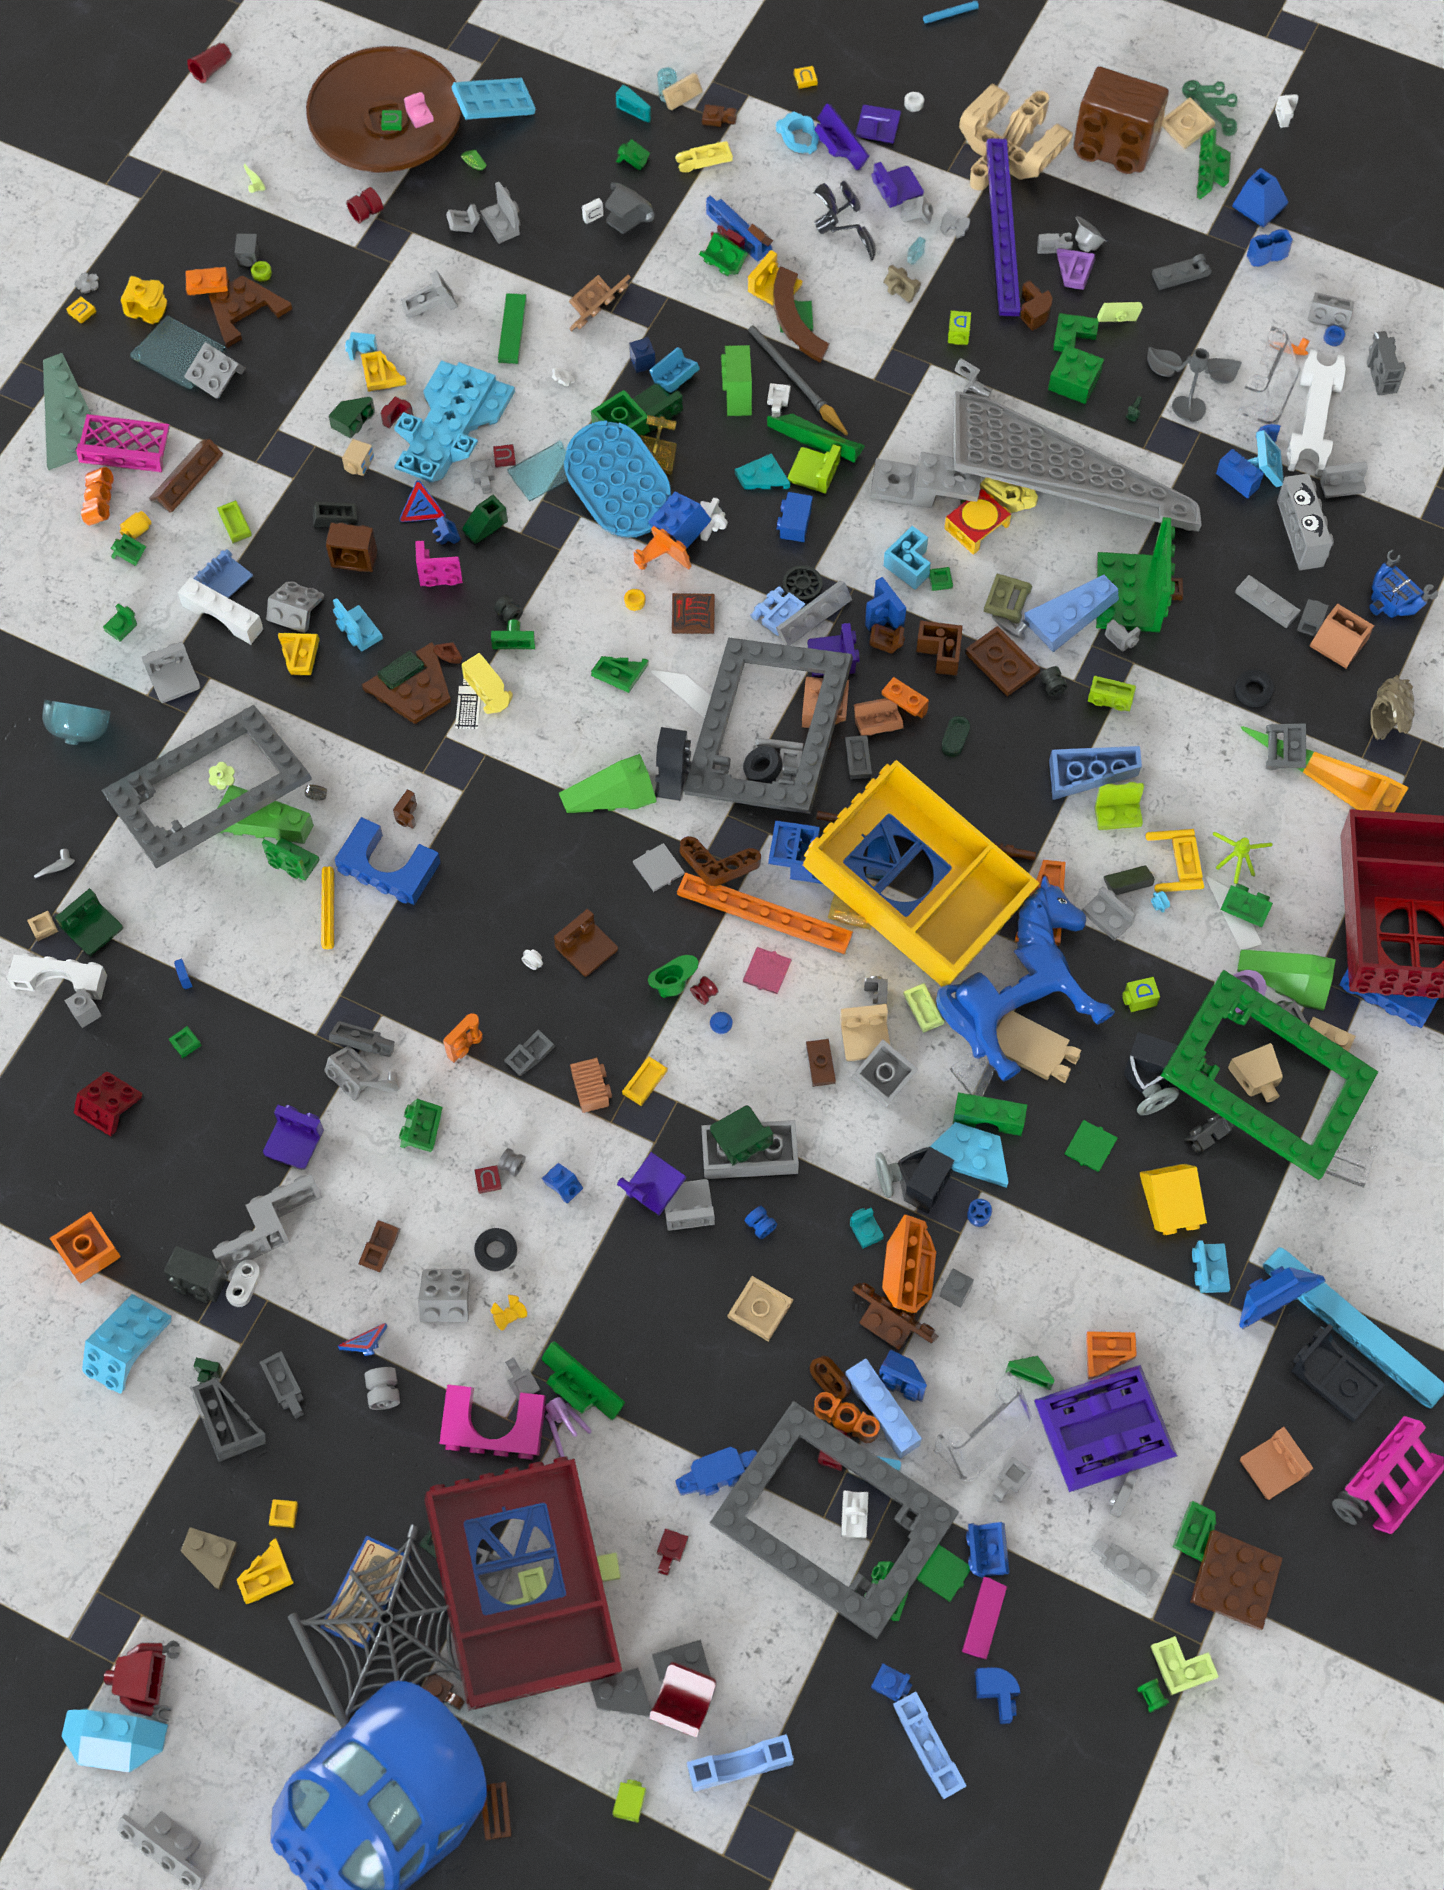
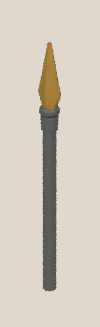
[748,325,848,435]

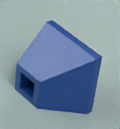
[1232,168,1288,228]
[879,1350,927,1402]

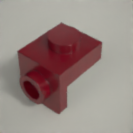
[381,396,414,429]

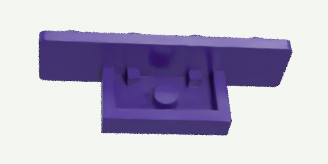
[814,104,869,170]

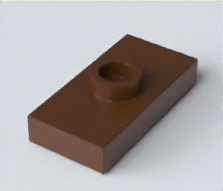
[806,1039,836,1087]

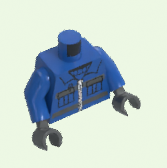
[1369,550,1438,618]

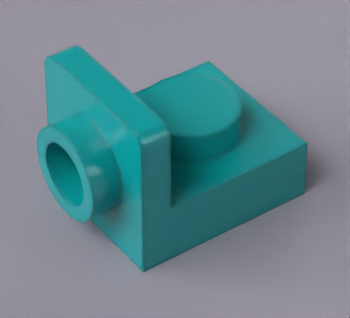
[850,1208,884,1249]

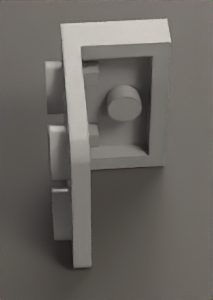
[266,582,324,633]
[141,641,200,703]
[418,1268,470,1322]

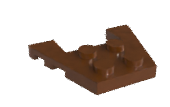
[209,275,292,348]
[362,642,451,724]

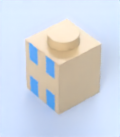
[342,439,374,476]

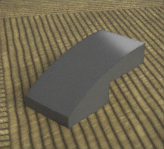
[504,1029,556,1076]

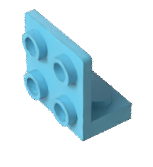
[333,598,383,652]

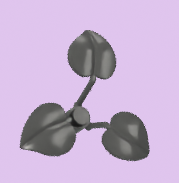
[1147,347,1242,422]

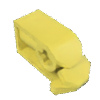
[980,477,1038,513]
[462,653,513,714]

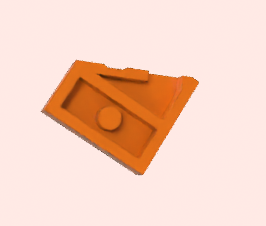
[1086,1331,1137,1379]

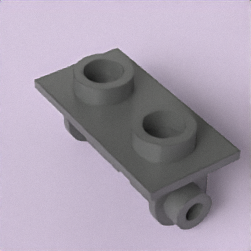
[1184,1113,1233,1153]

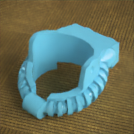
[776,111,819,154]

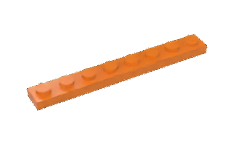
[677,873,853,954]

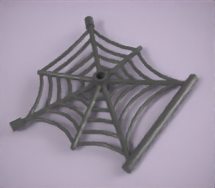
[288,1525,462,1728]

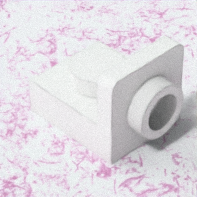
[1275,94,1298,128]

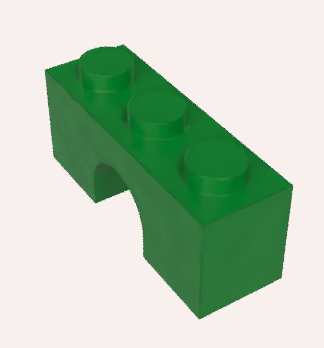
[952,1092,1027,1136]

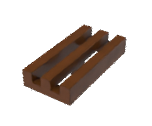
[482,1782,512,1840]

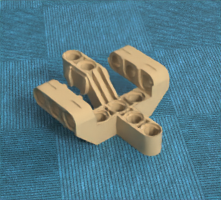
[959,84,1073,190]

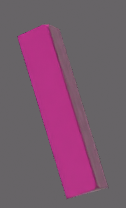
[962,1576,1007,1660]

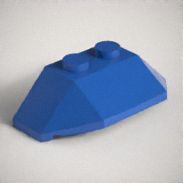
[1239,1266,1326,1330]

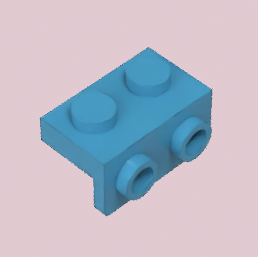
[650,347,700,393]

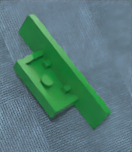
[1197,128,1231,199]
[541,1342,625,1420]

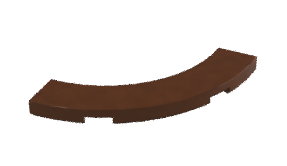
[773,266,830,363]

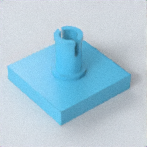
[1248,430,1284,487]

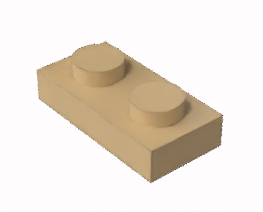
[662,73,703,110]
[1309,1017,1356,1052]

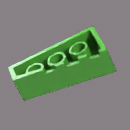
[217,785,314,844]

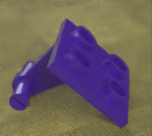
[855,105,901,143]
[617,1152,687,1216]

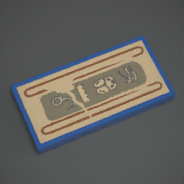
[320,1536,411,1650]

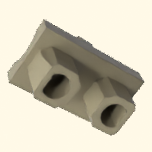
[883,265,921,303]

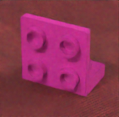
[415,541,462,587]

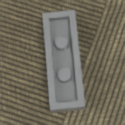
[1235,575,1301,629]

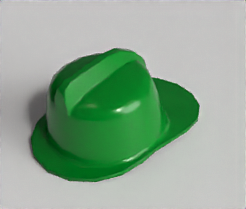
[648,955,699,998]

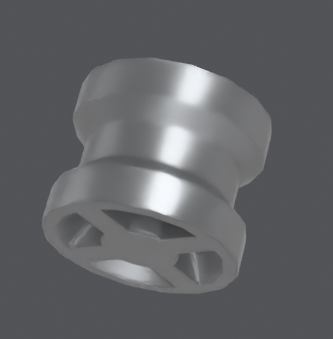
[498,1148,526,1177]

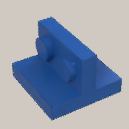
[865,577,906,631]

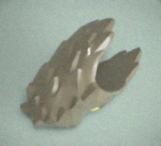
[1370,675,1415,740]

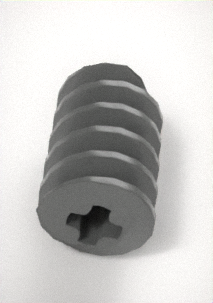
[1332,1469,1386,1525]

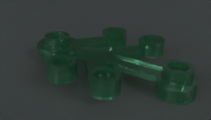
[1182,80,1238,136]

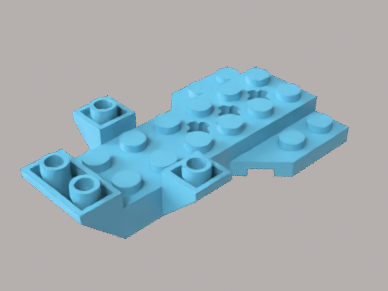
[394,360,515,482]

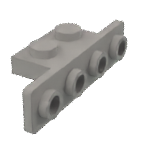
[117,1811,205,1890]

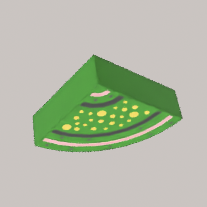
[461,150,486,170]

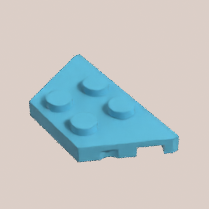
[930,1122,1008,1188]

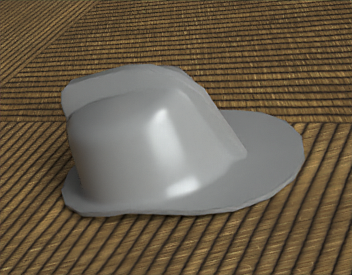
[1075,216,1108,253]

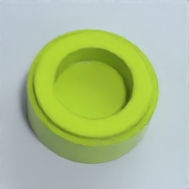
[251,261,272,282]

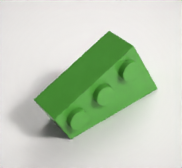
[721,345,752,416]

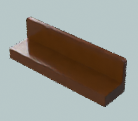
[149,439,224,512]

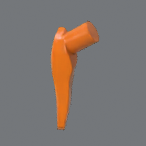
[1270,337,1310,356]

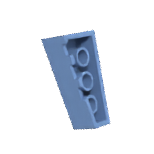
[1024,575,1119,652]
[1049,746,1142,800]

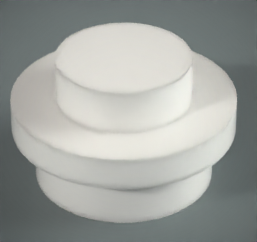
[521,949,543,970]

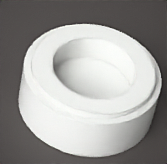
[904,92,924,112]

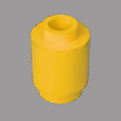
[119,511,152,540]

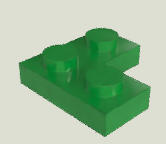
[1053,313,1099,352]

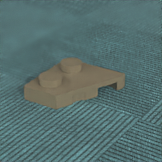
[181,1527,238,1590]

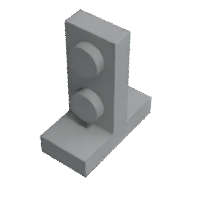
[401,270,458,319]

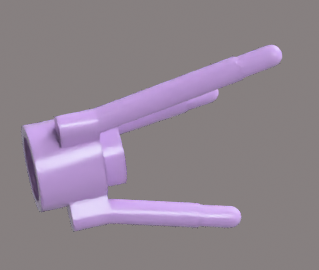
[545,1397,591,1457]

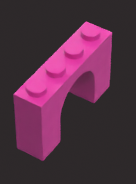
[439,1384,546,1459]

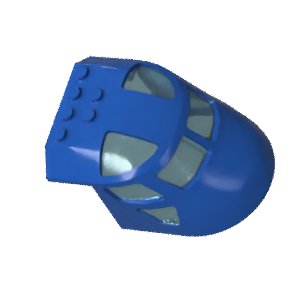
[270,1681,487,1890]

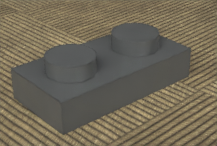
[845,735,872,779]

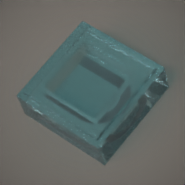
[907,237,926,265]

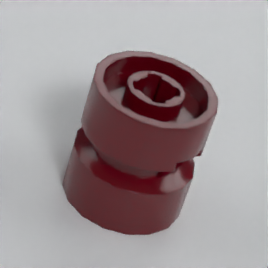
[346,187,384,223]

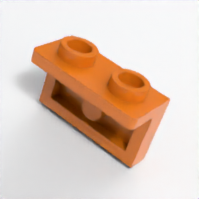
[186,267,229,295]
[881,677,929,718]

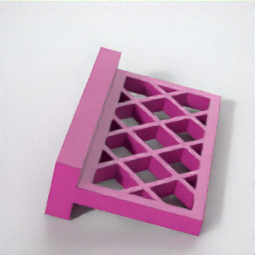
[76,414,170,472]

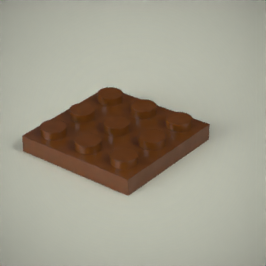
[1190,1530,1283,1630]

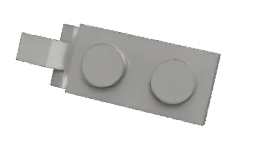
[1092,1539,1160,1597]

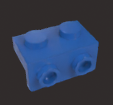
[966,1522,1009,1577]

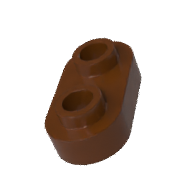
[810,1356,851,1399]

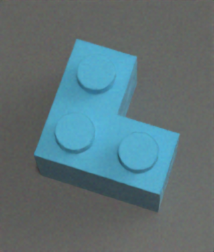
[883,526,931,590]

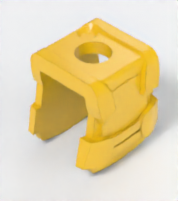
[121,276,167,324]

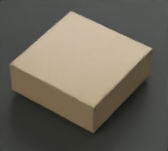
[27,911,58,941]

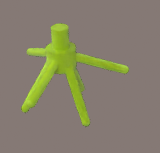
[1212,832,1273,884]

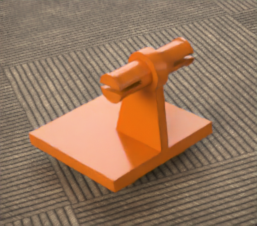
[633,526,692,570]

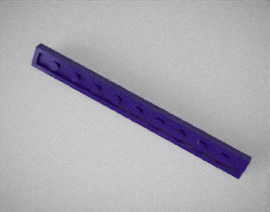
[986,139,1021,316]

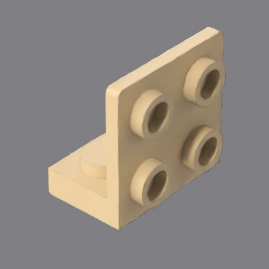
[840,1004,890,1061]

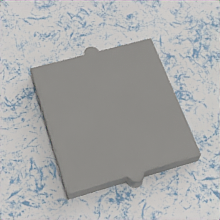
[633,843,685,892]

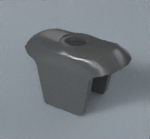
[605,182,655,234]

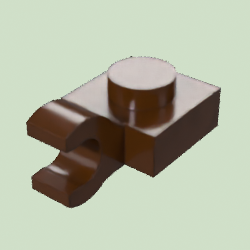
[702,104,737,127]
[422,1674,465,1711]

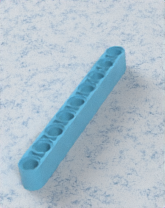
[1263,1247,1444,1409]

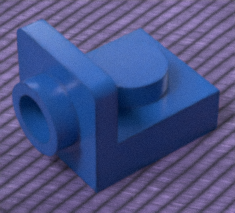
[871,1664,912,1702]

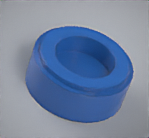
[1324,325,1345,346]

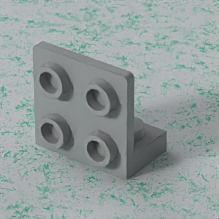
[480,182,521,244]
[184,342,245,399]
[665,1179,714,1231]

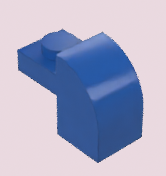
[975,1668,1020,1724]

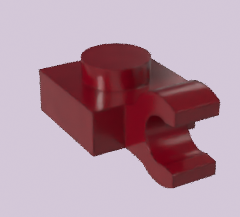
[711,225,745,250]
[657,1528,688,1576]

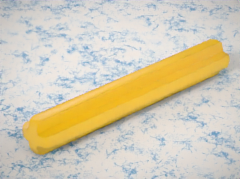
[321,866,334,949]

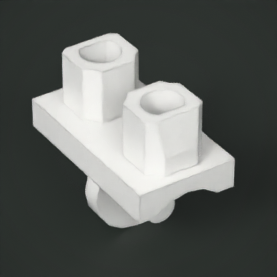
[700,498,728,541]
[841,1491,868,1538]

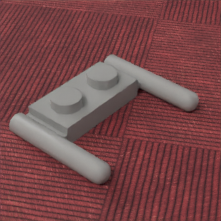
[755,738,803,782]

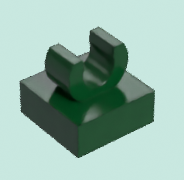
[193,1357,223,1384]

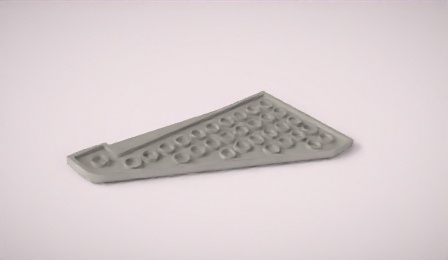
[954,391,1202,532]

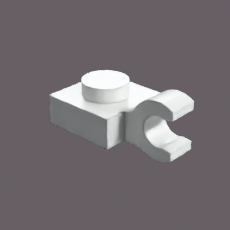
[767,383,790,417]

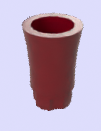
[187,43,232,83]

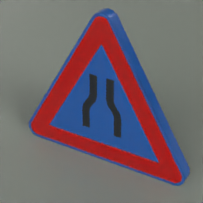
[400,480,445,522]
[338,1323,388,1356]

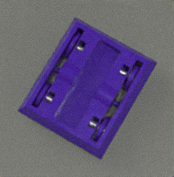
[1034,1365,1177,1493]

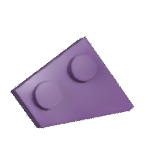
[1057,248,1095,290]

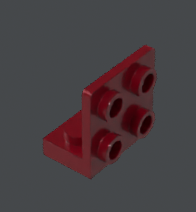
[74,1072,142,1136]

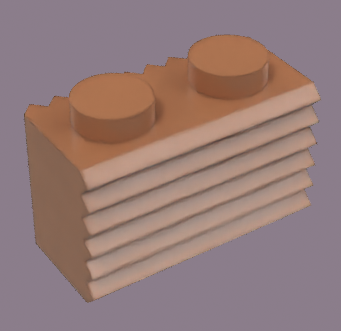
[570,1058,612,1113]

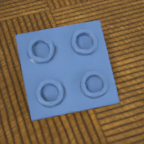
[193,549,253,598]

